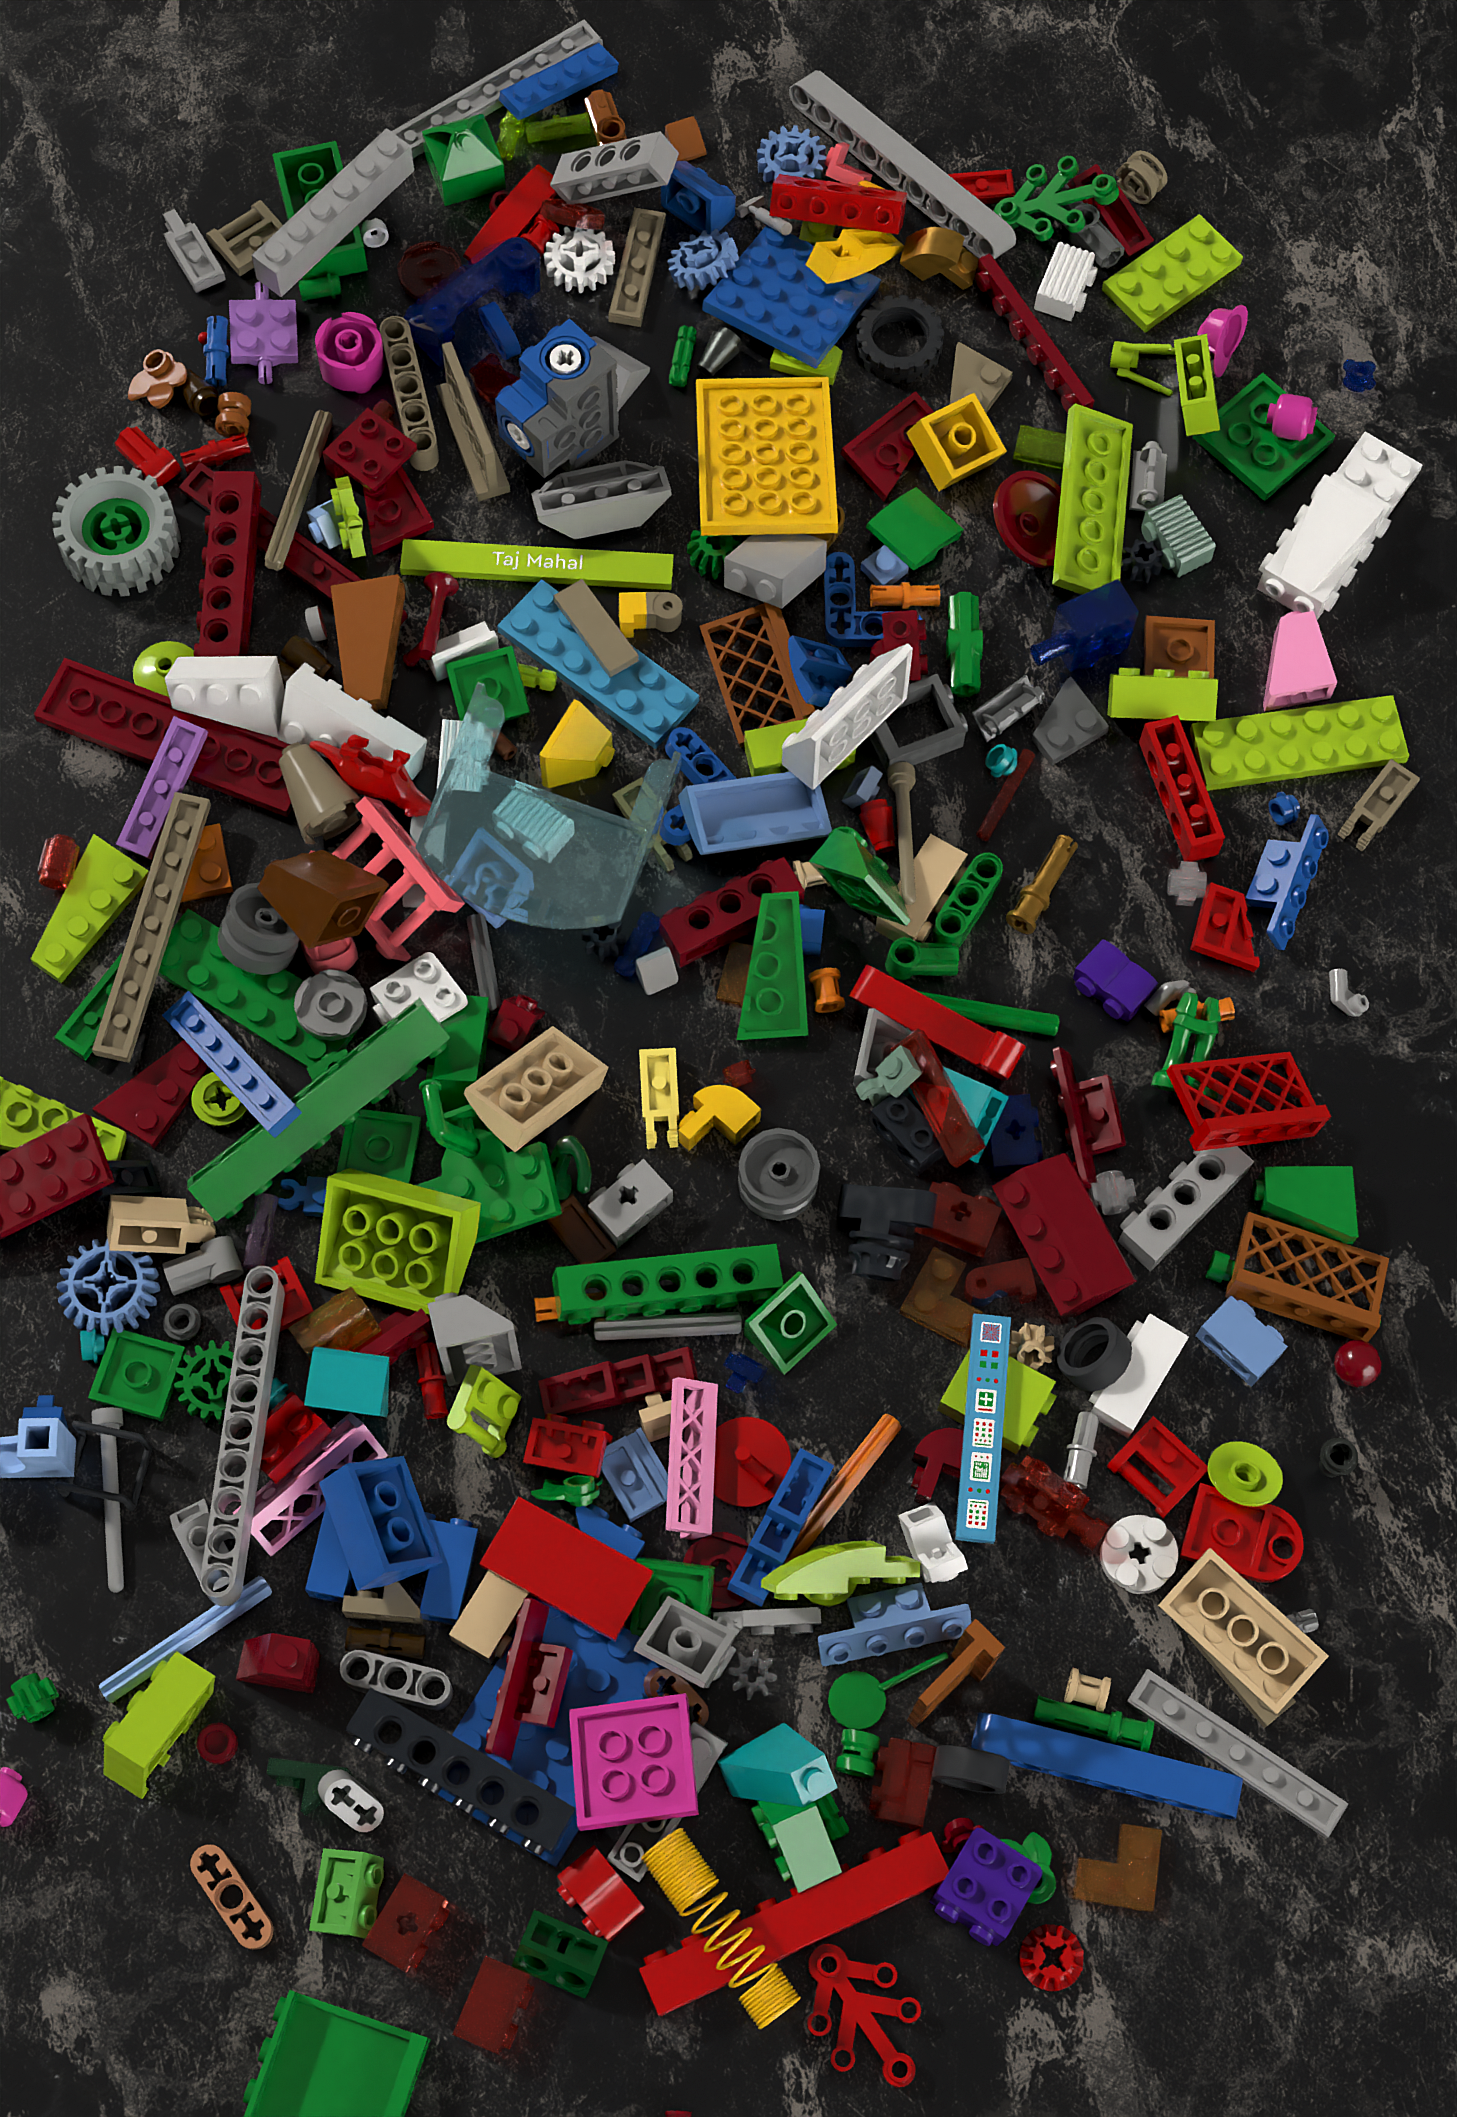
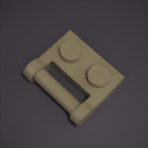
[206,200,283,276]

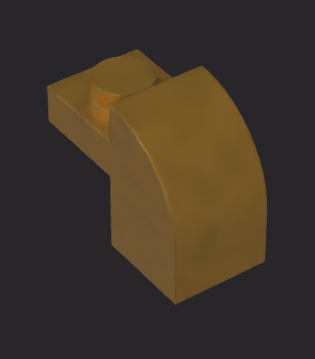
[900,227,979,290]

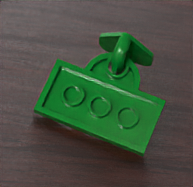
[416,1079,562,1244]

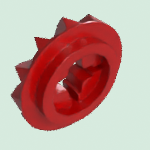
[1019,1924,1084,1991]

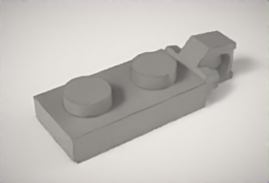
[163,209,226,293]
[713,1607,821,1637]

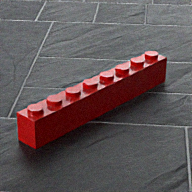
[639,1829,949,2017]

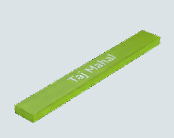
[400,539,674,590]

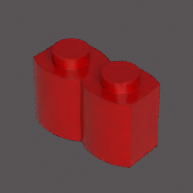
[556,1845,645,1942]

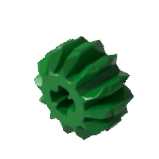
[687,529,742,580]

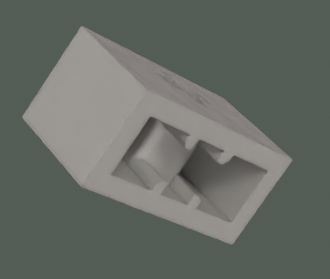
[588,1159,673,1248]

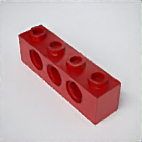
[769,174,907,235]
[1139,715,1225,864]

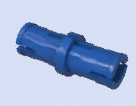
[203,316,230,386]

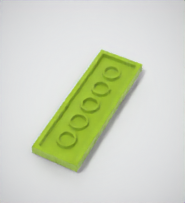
[1052,403,1133,604]
[1190,695,1409,791]

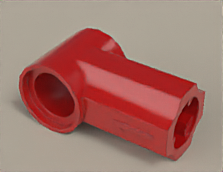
[115,426,182,488]

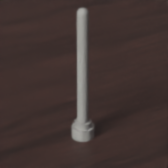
[92,1407,124,1593]

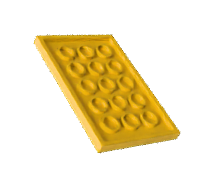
[696,377,838,536]

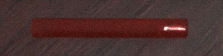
[976,749,1035,841]

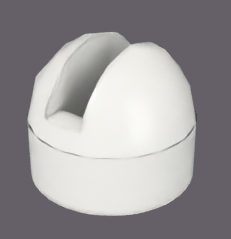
[361,218,389,248]

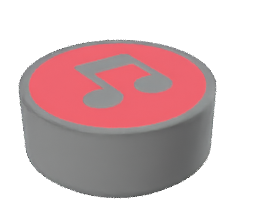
[305,606,328,642]

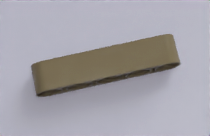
[380,316,439,471]

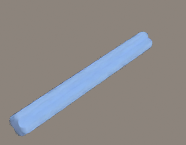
[99,1576,272,1702]

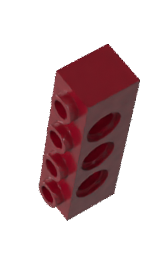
[659,857,805,968]

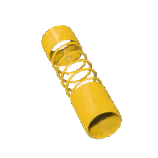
[641,1828,801,2029]

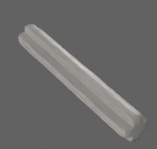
[594,1312,742,1340]

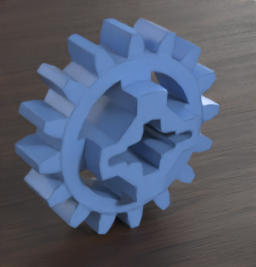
[757,125,826,182]
[668,229,739,291]

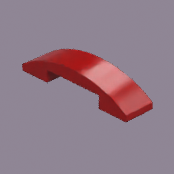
[463,164,557,276]

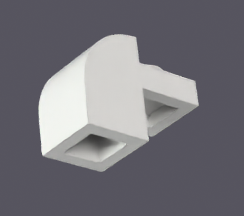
[898,1502,968,1583]

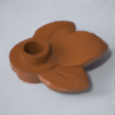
[128,349,187,409]

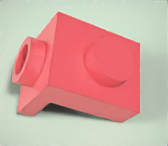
[825,142,873,185]

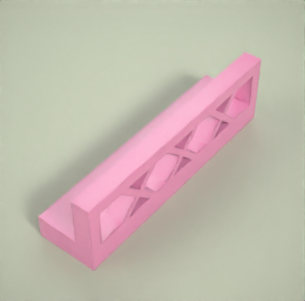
[666,1377,718,1540]
[233,1412,389,1557]

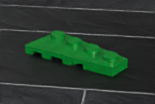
[736,891,808,1040]

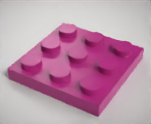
[569,1693,699,1831]

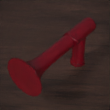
[403,572,459,667]

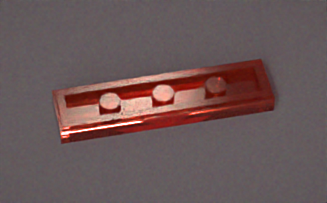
[890,1028,986,1168]

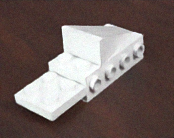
[1257,432,1422,620]

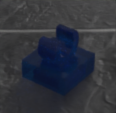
[723,1350,768,1394]

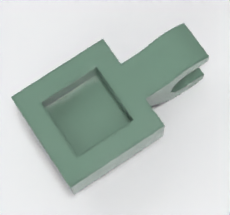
[856,1044,922,1108]

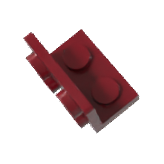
[322,408,417,492]

